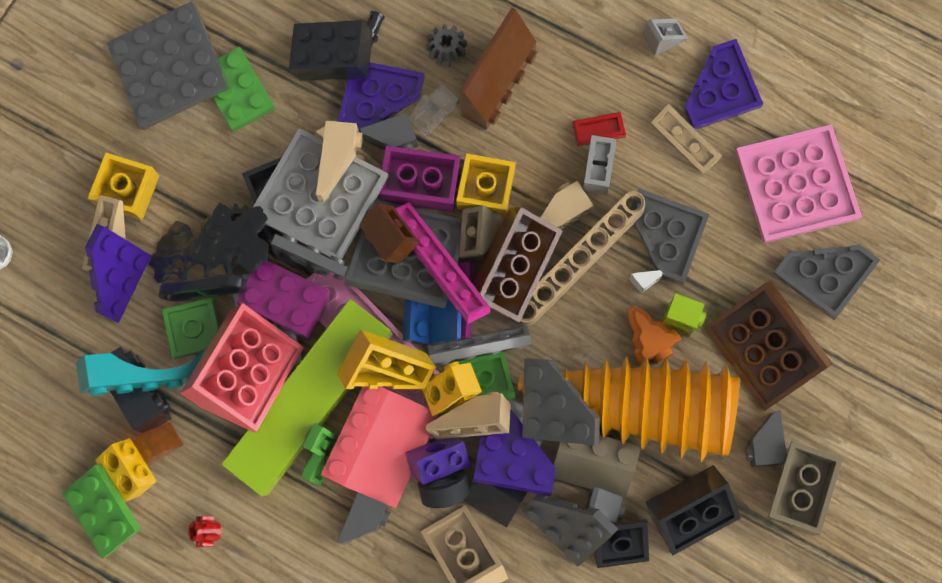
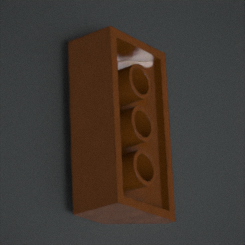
[473,207,563,323]

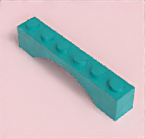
[75,347,208,396]

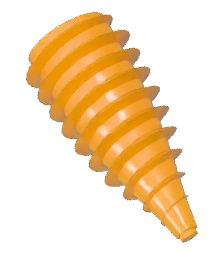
[518,356,740,463]

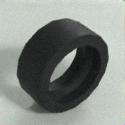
[417,469,470,509]

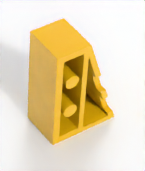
[337,330,436,389]

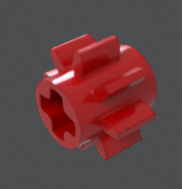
[188,516,221,548]

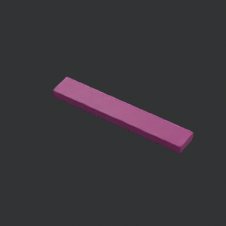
[395,202,490,324]

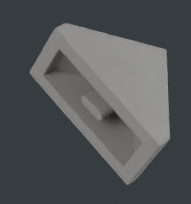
[643,18,688,56]

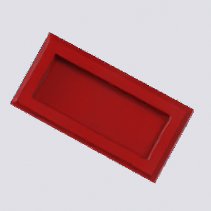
[572,112,626,147]

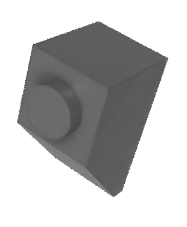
[360,113,418,150]
[745,411,787,467]
[585,487,626,523]
[337,493,391,545]

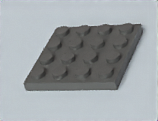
[107,1,230,130]
[345,199,462,308]

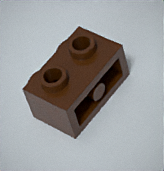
[360,203,419,264]

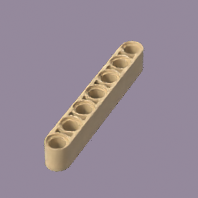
[520,191,645,326]

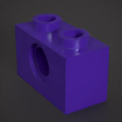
[405,438,470,485]

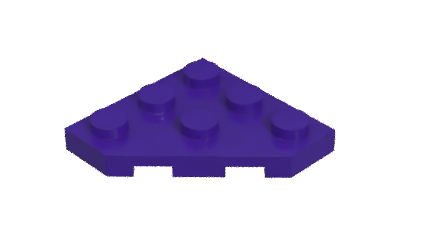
[684,39,763,130]
[337,62,425,132]
[85,224,152,323]
[473,409,556,496]

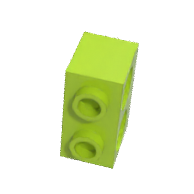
[662,293,706,337]

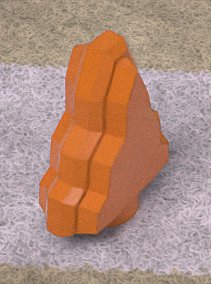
[627,305,682,366]

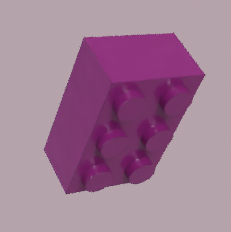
[378,146,461,212]
[236,261,332,341]

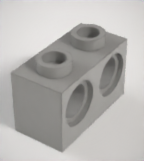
[582,135,617,195]

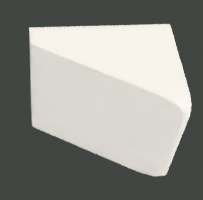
[629,270,663,293]

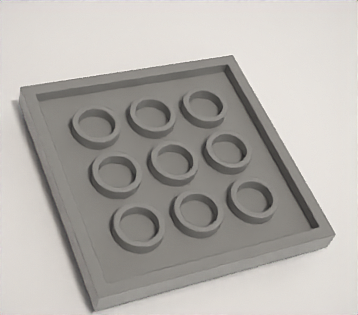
[253,128,388,260]

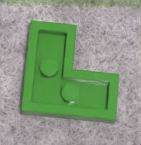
[301,423,338,486]

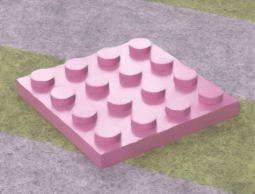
[735,124,862,244]

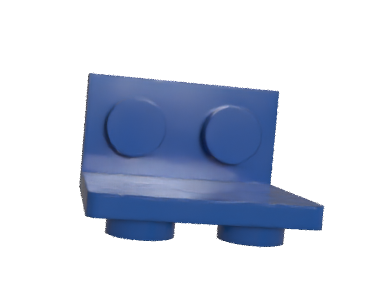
[403,298,461,345]

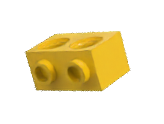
[422,362,482,416]
[95,438,157,502]

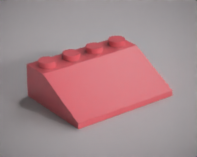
[180,303,304,432]
[321,386,440,508]

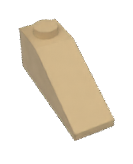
[316,121,362,202]
[541,181,593,230]
[82,195,126,271]
[426,392,511,440]

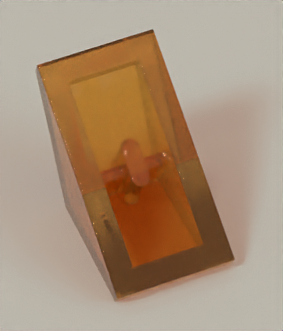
[133,423,184,467]

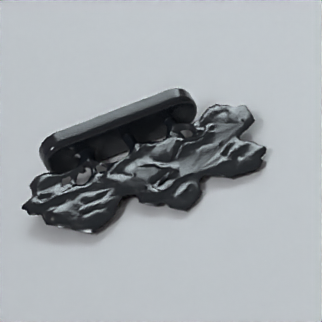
[148,203,269,301]

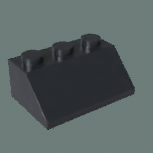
[645,465,741,555]

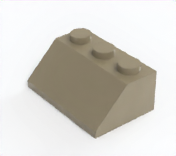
[553,435,641,500]
[768,441,843,536]

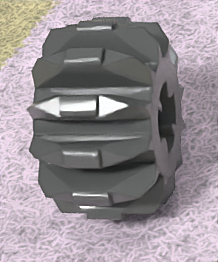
[426,23,467,67]

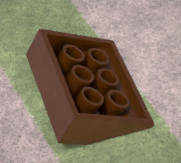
[460,8,538,130]
[704,281,833,411]

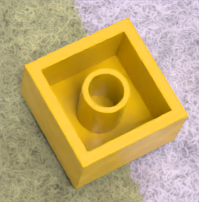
[88,153,159,221]
[457,153,516,218]

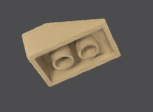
[420,505,508,583]

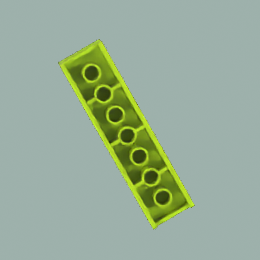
[222,299,393,497]

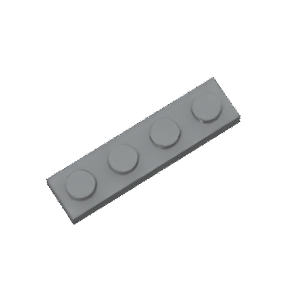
[428,326,532,365]

